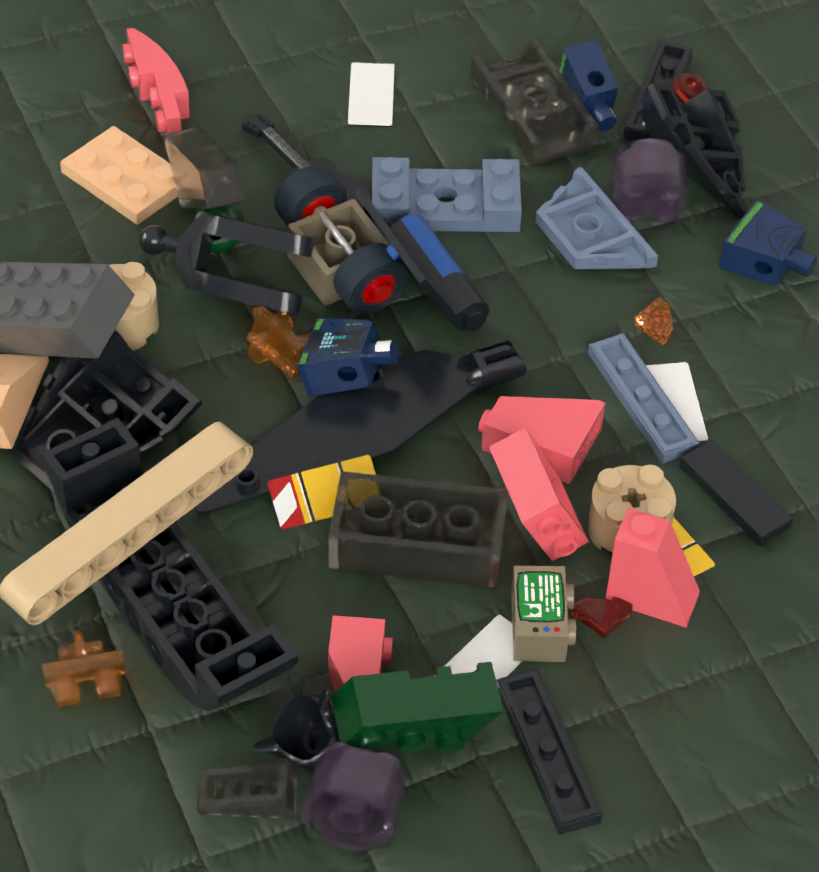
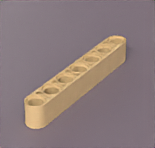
[0,422,253,625]

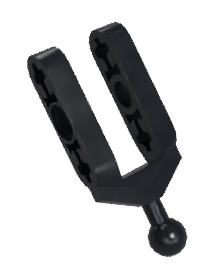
[139,212,315,314]

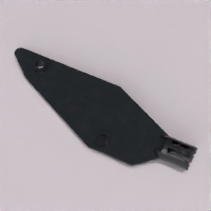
[194,340,527,514]

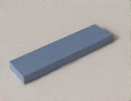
[588,333,699,464]

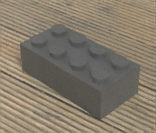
[0,262,135,359]

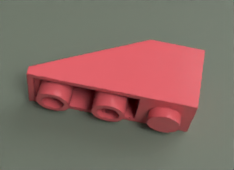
[328,615,393,755]

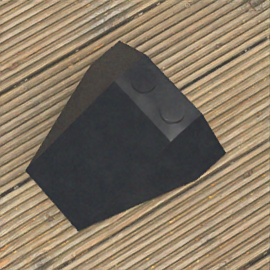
[7,330,203,493]

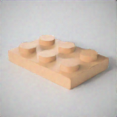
[60,126,190,225]

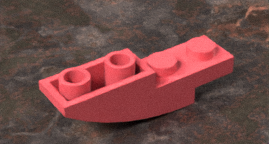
[122,28,190,146]

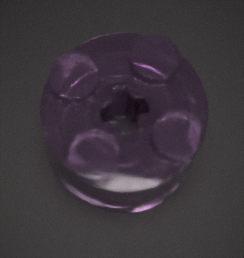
[612,138,688,222]
[302,742,405,851]

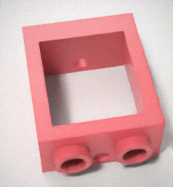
[489,427,589,561]

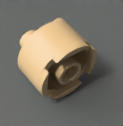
[109,262,159,351]
[588,465,676,553]

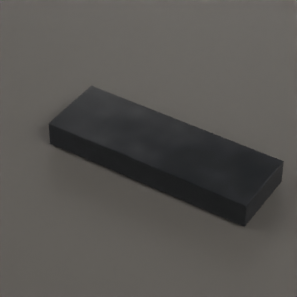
[680,440,793,546]

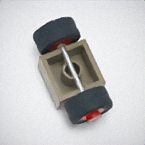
[274,165,408,315]

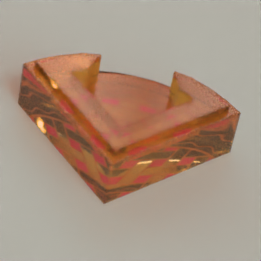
[634,297,673,345]

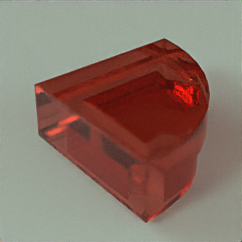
[571,597,633,639]

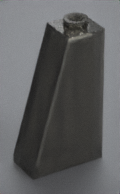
[163,126,245,209]

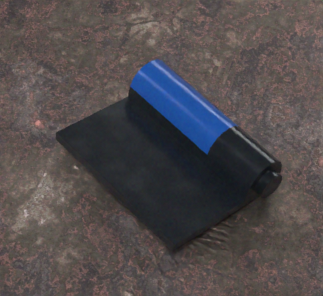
[355,188,489,331]

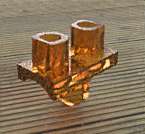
[247,305,310,379]
[42,630,125,707]

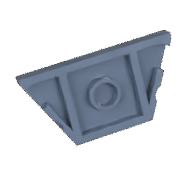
[535,167,658,269]

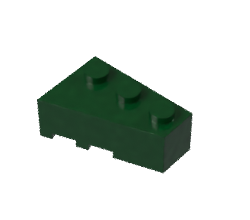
[331,662,504,754]

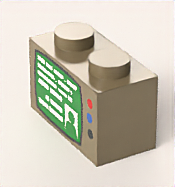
[511,566,576,662]

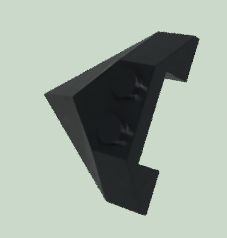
[638,83,747,219]

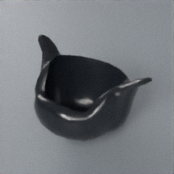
[253,689,344,770]

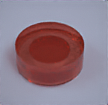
[672,72,708,103]

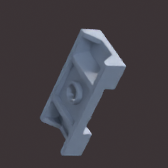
[372,157,522,232]

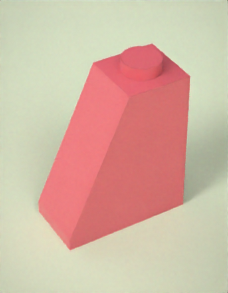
[478,396,605,484]
[605,507,700,628]

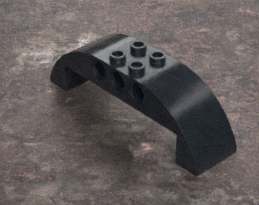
[42,418,299,711]

